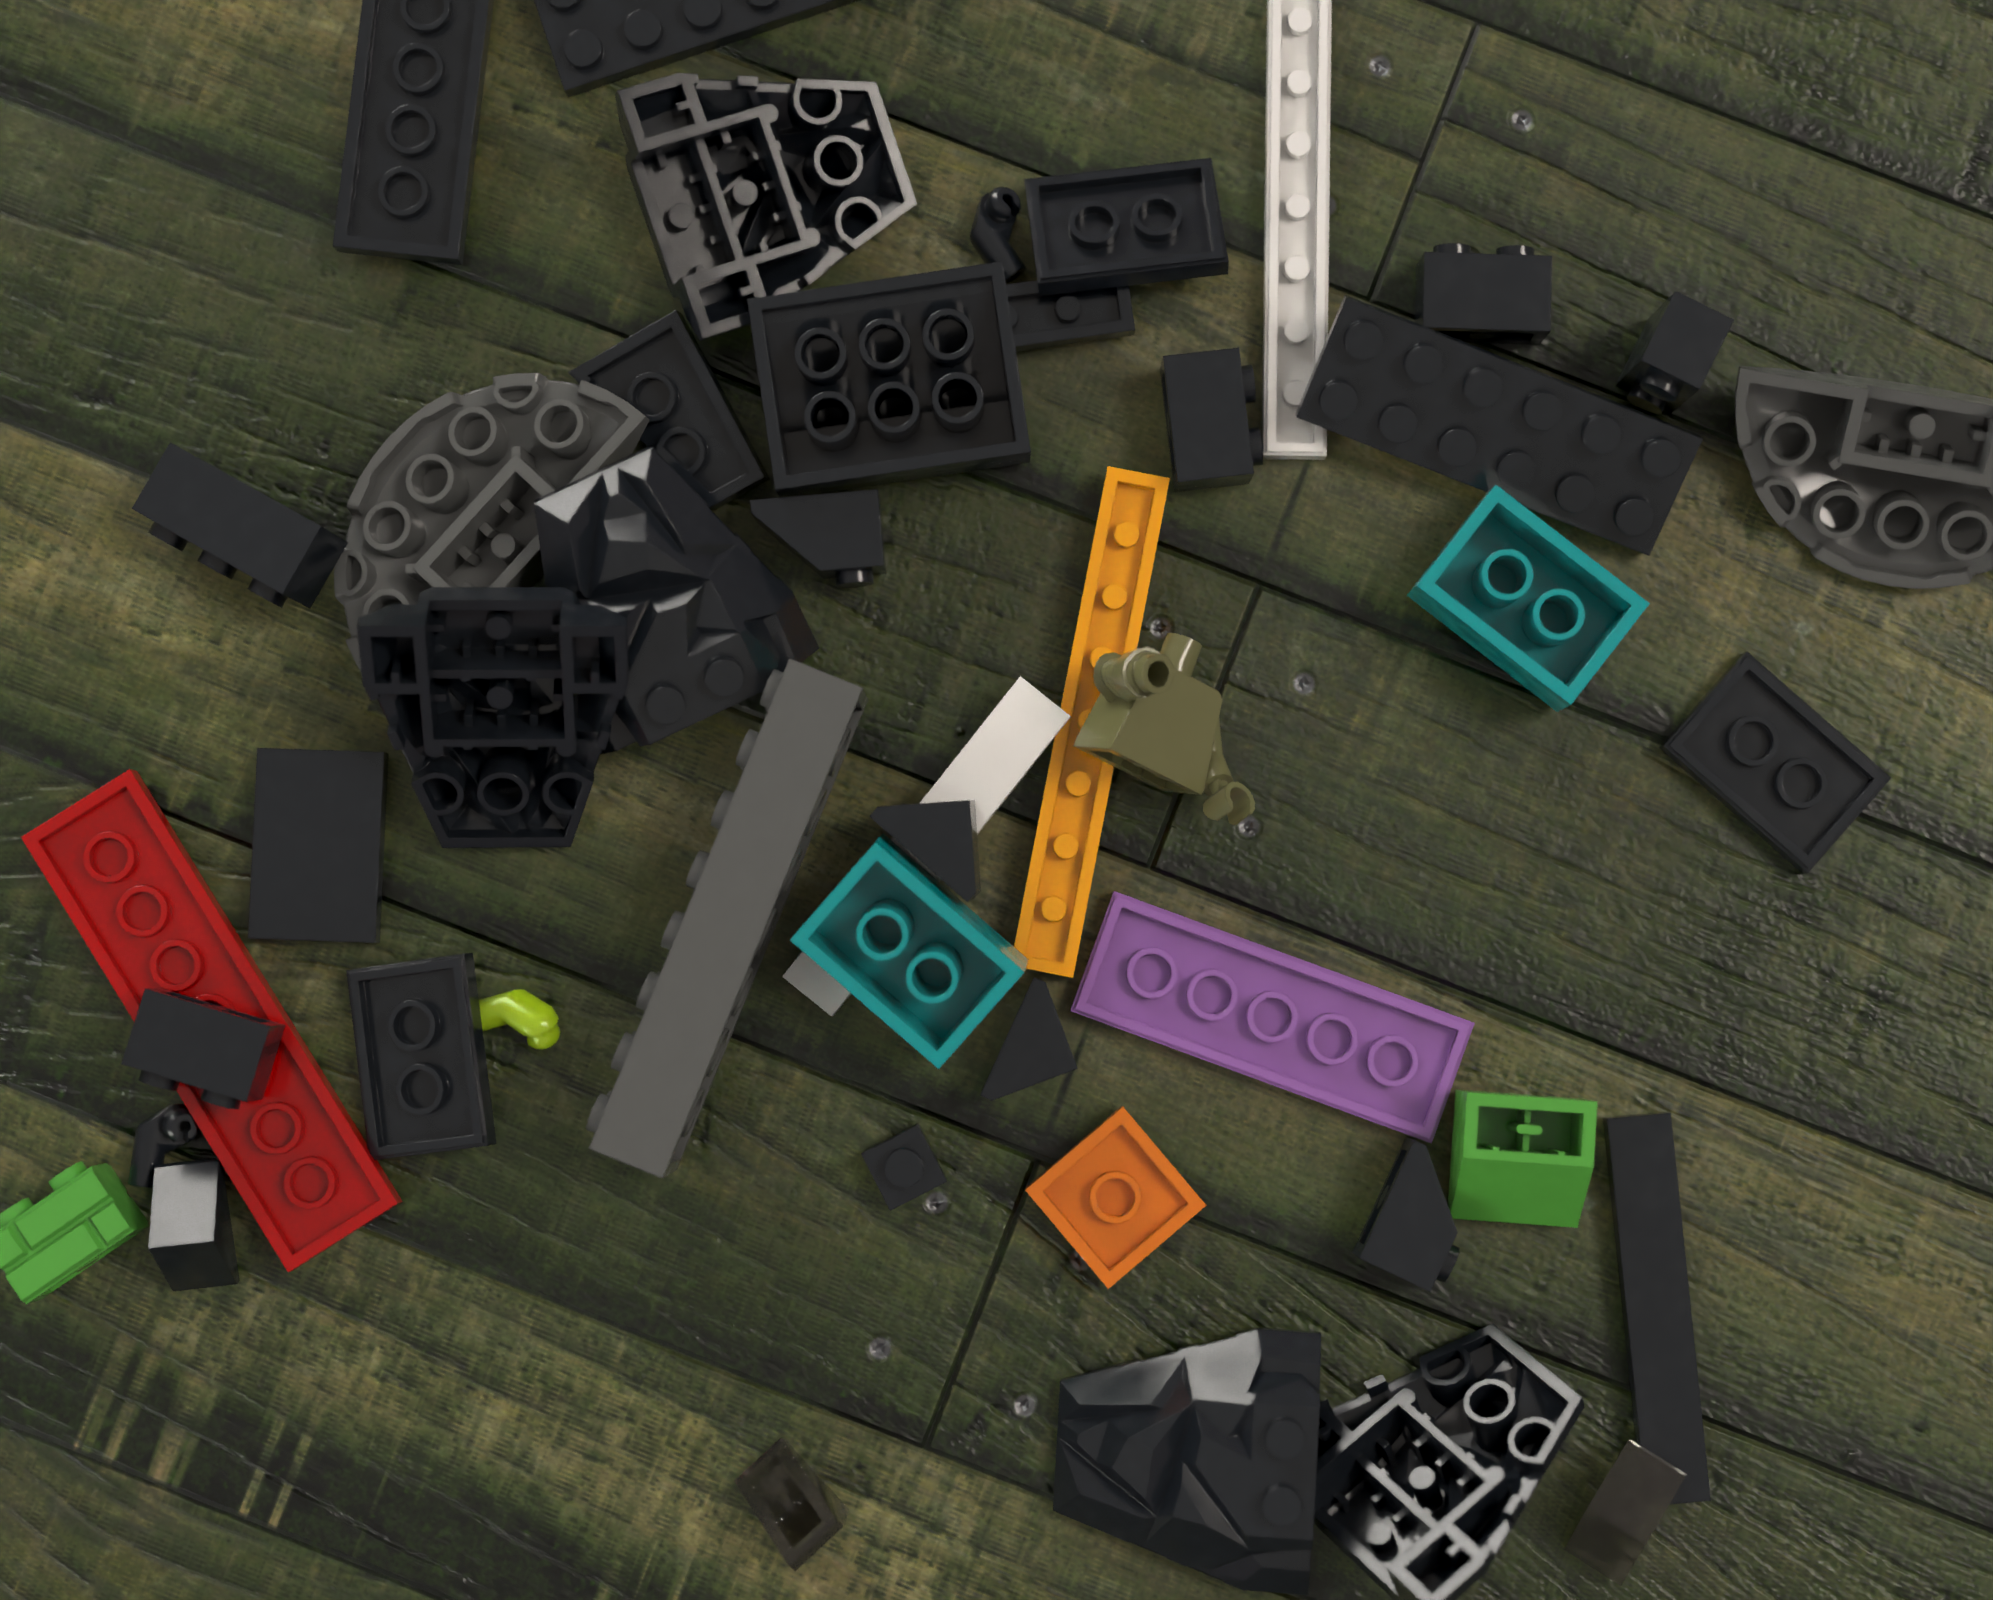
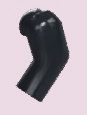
[970,186,1026,285]
[128,1104,200,1188]

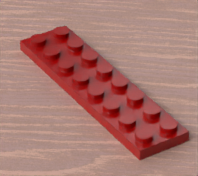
[21,769,403,1273]

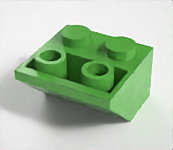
[1448,1089,1598,1228]

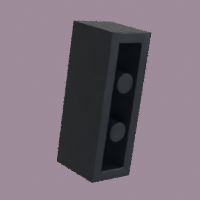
[132,442,348,609]

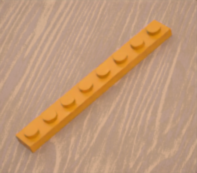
[1014,466,1170,978]

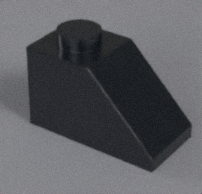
[750,489,887,588]
[1352,1137,1460,1292]

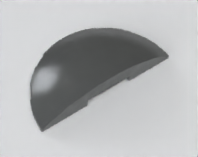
[1734,366,1993,589]
[334,373,649,671]

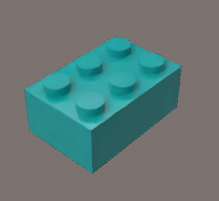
[1407,484,1650,712]
[790,833,1028,1069]

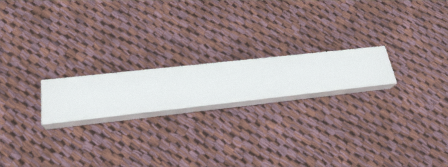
[1262,0,1332,460]

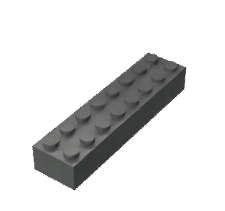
[586,658,868,1178]

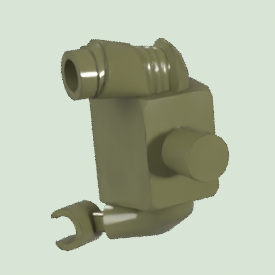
[1074,633,1255,825]

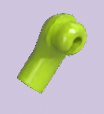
[479,989,561,1050]

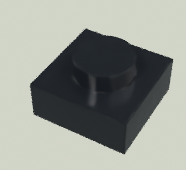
[861,1123,948,1211]

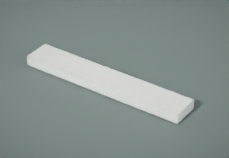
[782,676,1071,1016]

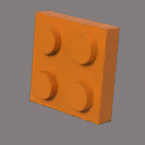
[1025,1106,1207,1289]

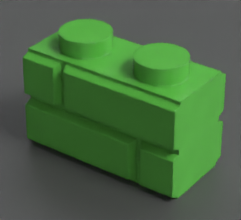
[0,1161,149,1304]

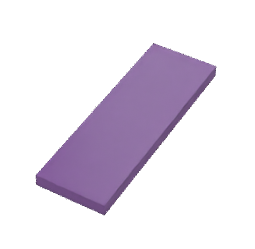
[1070,891,1475,1143]

